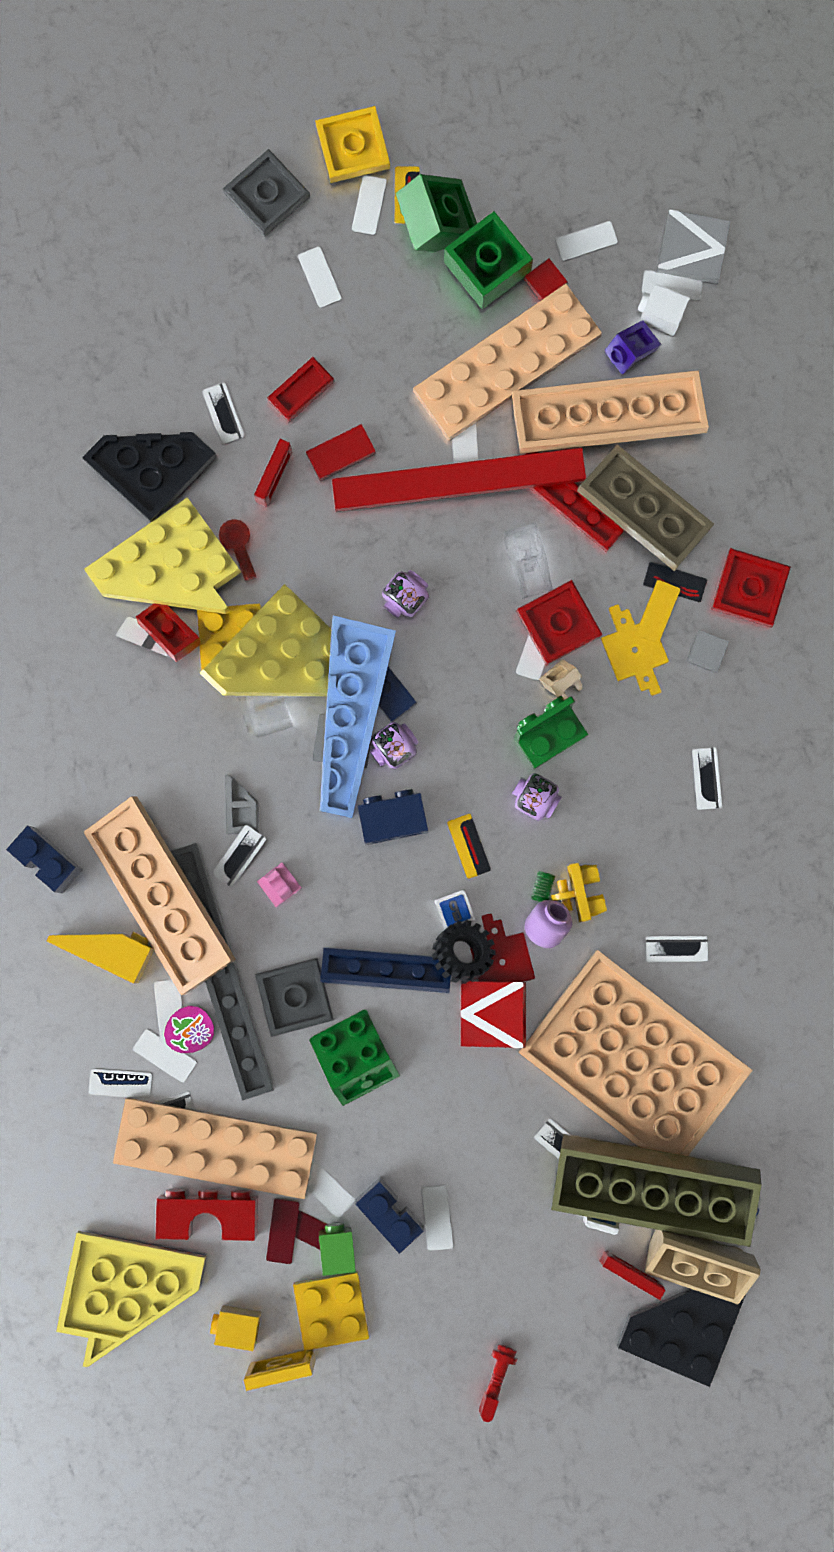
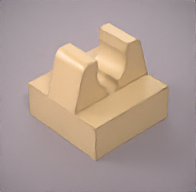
[539,659,582,700]

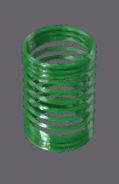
[531,871,556,902]

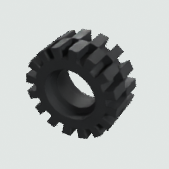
[432,920,496,984]

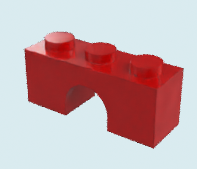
[155,1189,258,1241]

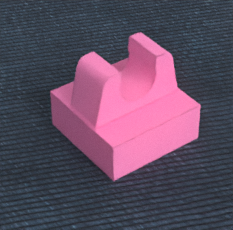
[257,862,302,907]

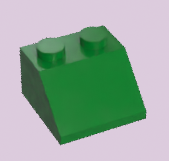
[395,174,477,252]

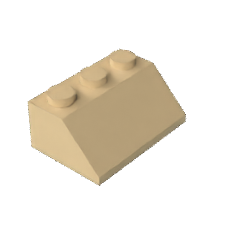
[644,1230,761,1304]

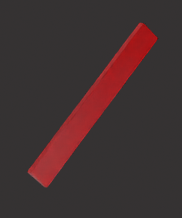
[332,448,586,512]

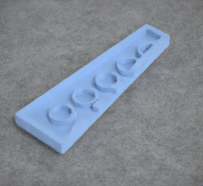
[320,616,396,818]

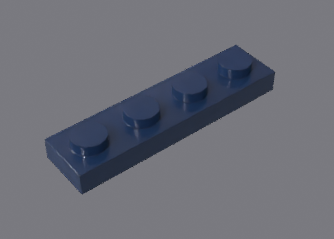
[320,948,451,993]

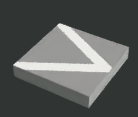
[657,209,730,284]

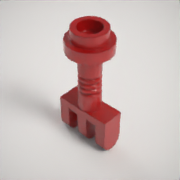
[479,1344,518,1422]

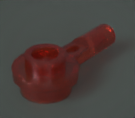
[219,519,257,581]

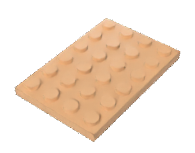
[518,950,753,1156]

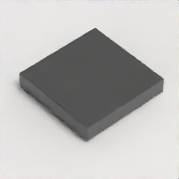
[223,149,310,237]
[255,958,334,1037]

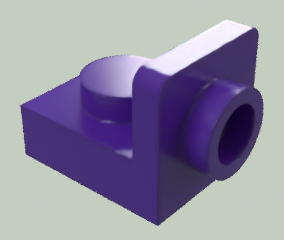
[605,320,662,374]

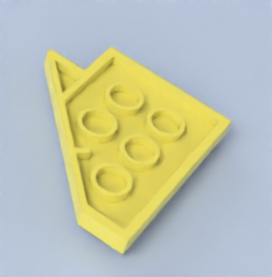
[84,497,241,614]
[200,584,331,697]
[56,1231,206,1367]

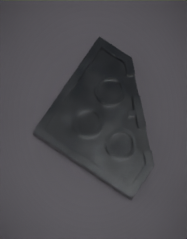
[82,432,217,522]
[617,1289,746,1387]

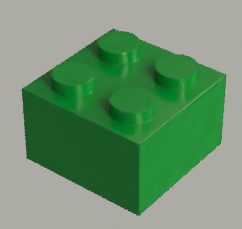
[444,211,533,310]

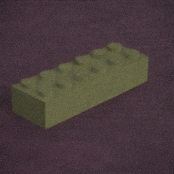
[551,1134,762,1247]

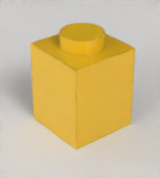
[210,1305,262,1351]

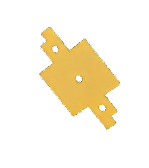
[601,604,669,696]

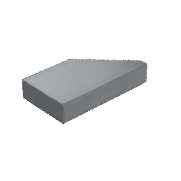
[225,775,259,834]

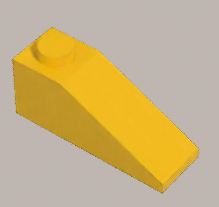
[46,931,154,984]

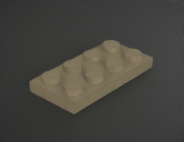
[577,444,714,571]

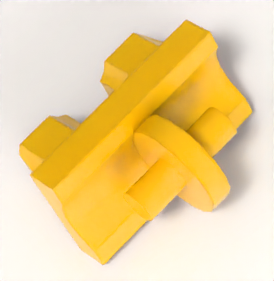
[551,863,607,922]

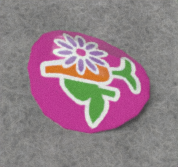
[164,1006,214,1053]

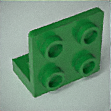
[514,696,588,770]
[309,1010,400,1106]

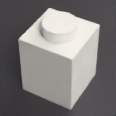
[638,284,689,336]

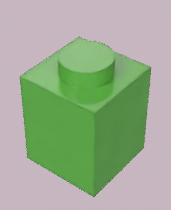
[319,1223,356,1276]

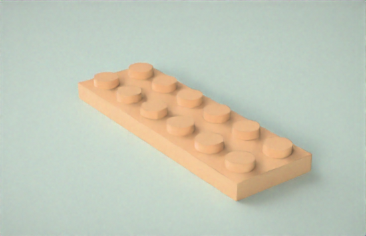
[413,284,602,441]
[512,370,709,454]
[84,796,236,995]
[113,1097,317,1199]

